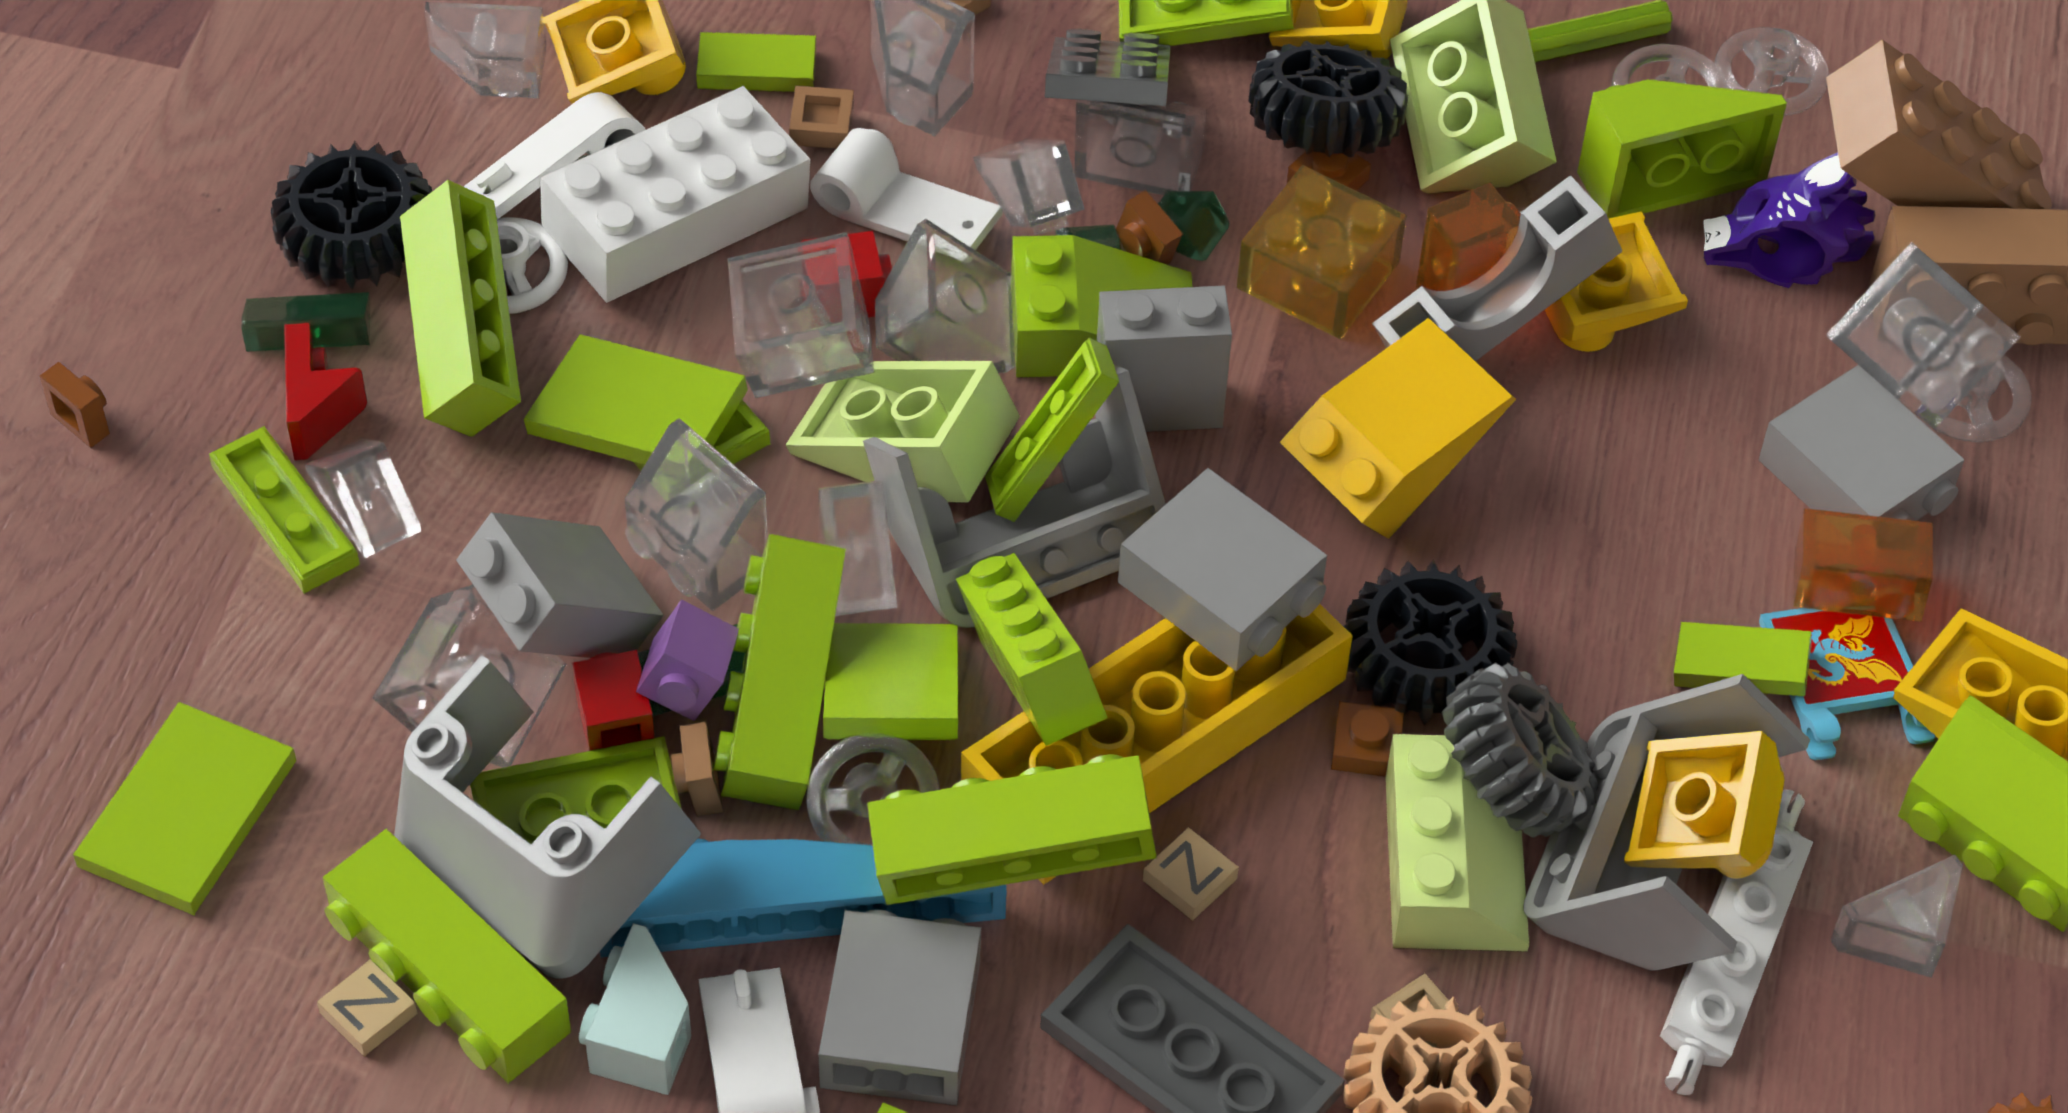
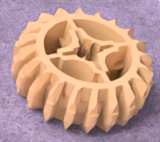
[1343,995,1532,1113]

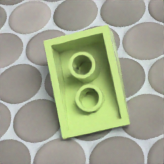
[786,361,1020,502]

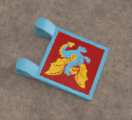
[1759,595,1935,760]

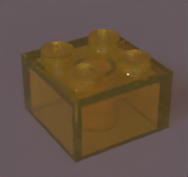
[1236,165,1407,340]

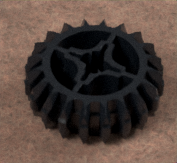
[1248,41,1408,158]
[270,141,432,290]
[1343,559,1518,726]

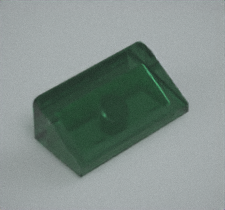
[241,292,370,352]

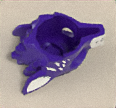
[1704,152,1875,288]

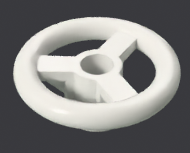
[497,217,568,314]

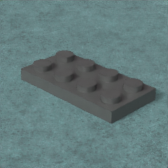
[1045,29,1170,106]
[1040,923,1345,1113]

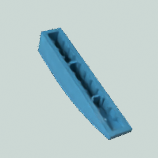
[600,839,1007,958]

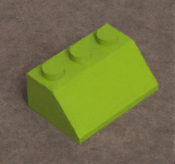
[1898,695,2068,932]

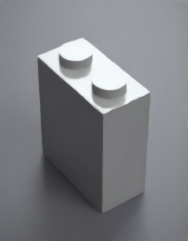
[1097,285,1232,432]
[1758,365,1964,557]
[1118,468,1327,671]
[456,512,664,658]
[818,910,981,1106]

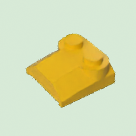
[542,0,686,104]
[1269,0,1408,59]
[1545,211,1688,352]
[1624,731,1784,879]

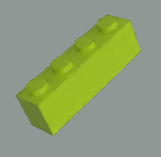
[400,180,521,437]
[713,534,846,810]
[956,553,1108,746]
[867,754,1157,905]
[323,829,571,1084]

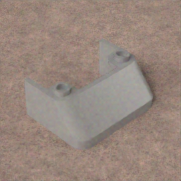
[863,365,1166,628]
[394,655,701,978]
[1524,674,1810,971]

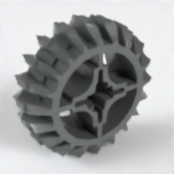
[1442,663,1598,838]

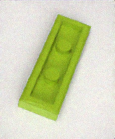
[985,338,1120,522]
[209,426,360,594]

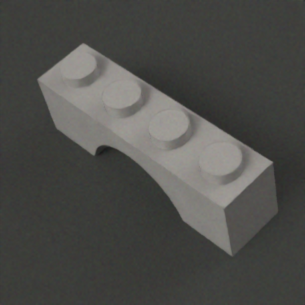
[1372,175,1623,361]

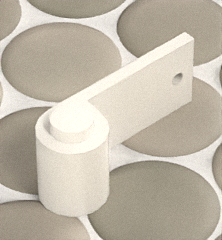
[464,92,646,220]
[810,128,1003,262]
[699,968,820,1113]

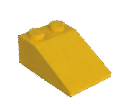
[1280,318,1516,539]
[1893,608,2068,761]

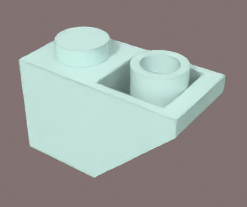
[579,923,691,1095]

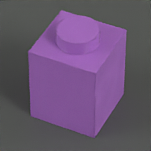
[636,599,739,721]

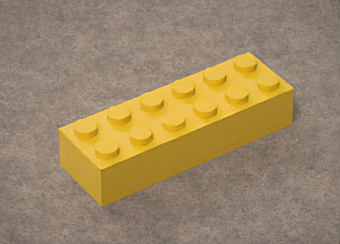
[961,604,1353,885]

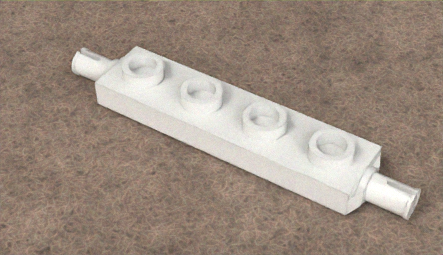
[1660,790,1813,1095]

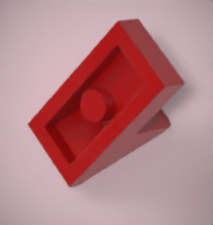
[284,323,367,461]

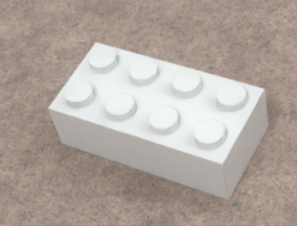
[540,86,810,303]

